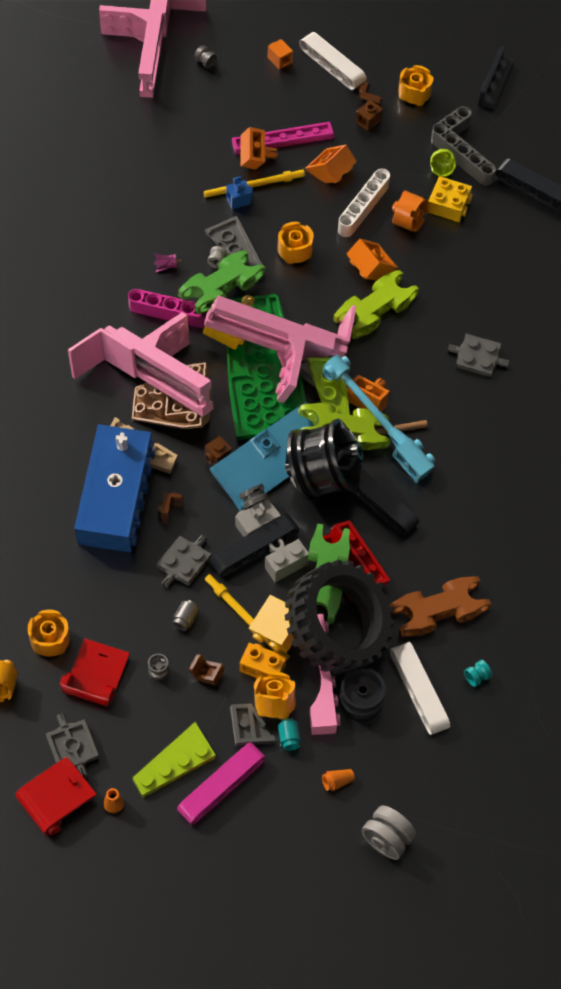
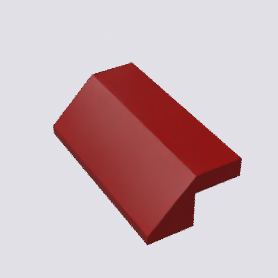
[323,520,391,604]

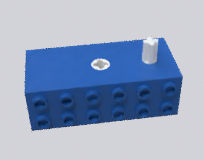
[74,424,156,553]

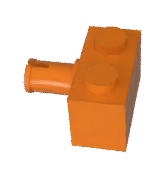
[241,127,277,170]
[347,375,390,412]

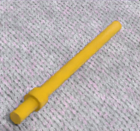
[204,170,305,198]
[205,574,290,661]

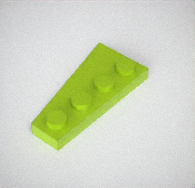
[133,722,216,798]

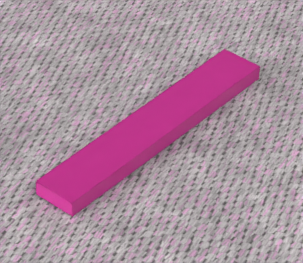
[232,122,334,155]

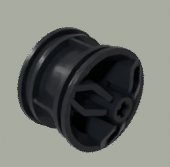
[285,419,363,501]

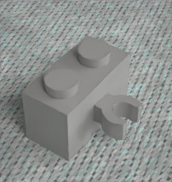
[235,498,281,537]
[265,539,309,583]

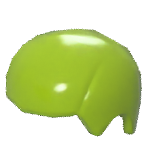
[430,149,456,177]

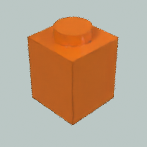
[268,39,293,69]

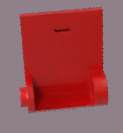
[59,638,130,707]
[15,756,96,836]

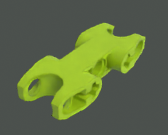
[333,270,419,339]
[298,403,390,450]

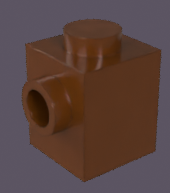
[356,100,383,131]
[204,436,232,466]

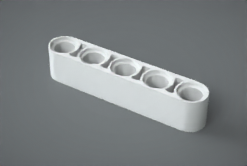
[299,32,367,90]
[338,169,390,237]
[390,642,450,735]

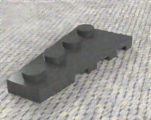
[205,216,262,267]

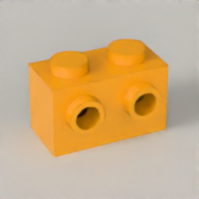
[239,643,286,678]

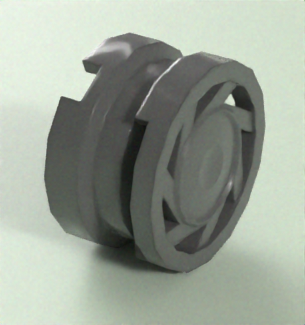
[239,484,269,509]

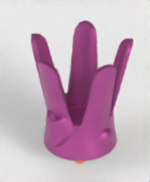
[154,254,181,272]

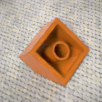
[305,144,357,183]
[347,239,398,281]

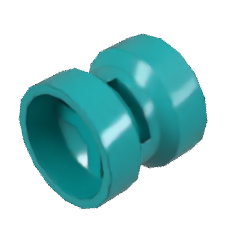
[464,660,492,687]

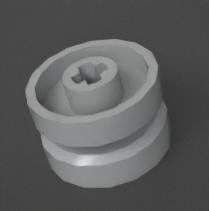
[361,805,417,860]

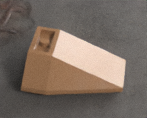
[132,362,212,429]

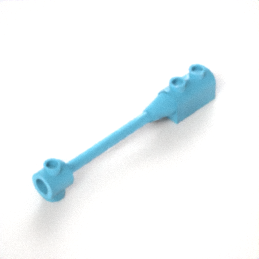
[323,355,436,483]

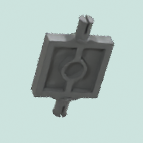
[448,334,509,377]
[157,535,211,588]
[46,713,99,778]

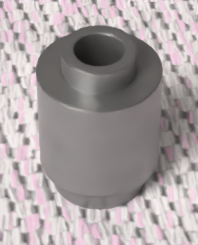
[172,600,199,631]

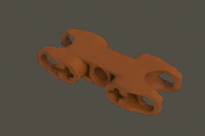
[389,576,491,637]

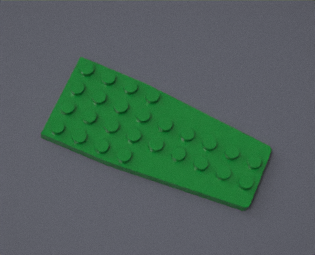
[226,294,306,440]

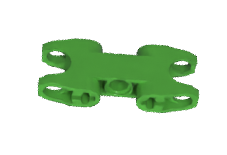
[178,250,266,314]
[308,524,350,625]

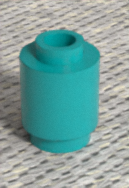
[278,718,301,751]

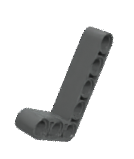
[431,107,496,186]

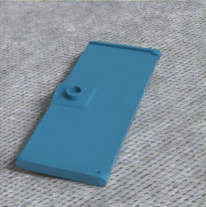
[209,402,314,511]

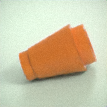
[322,769,355,791]
[103,788,124,813]

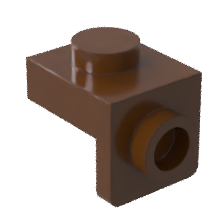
[359,82,383,106]
[157,492,184,523]
[189,654,225,685]

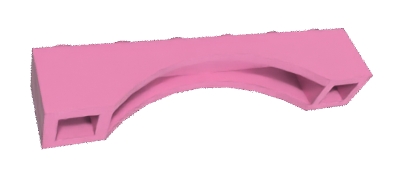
[309,614,340,735]

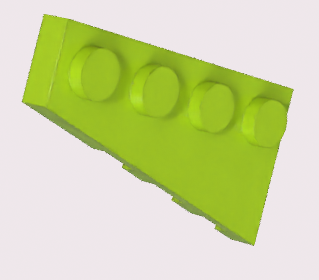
[306,357,350,415]

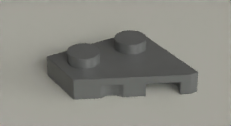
[230,704,276,746]

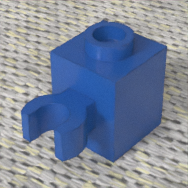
[226,176,254,209]

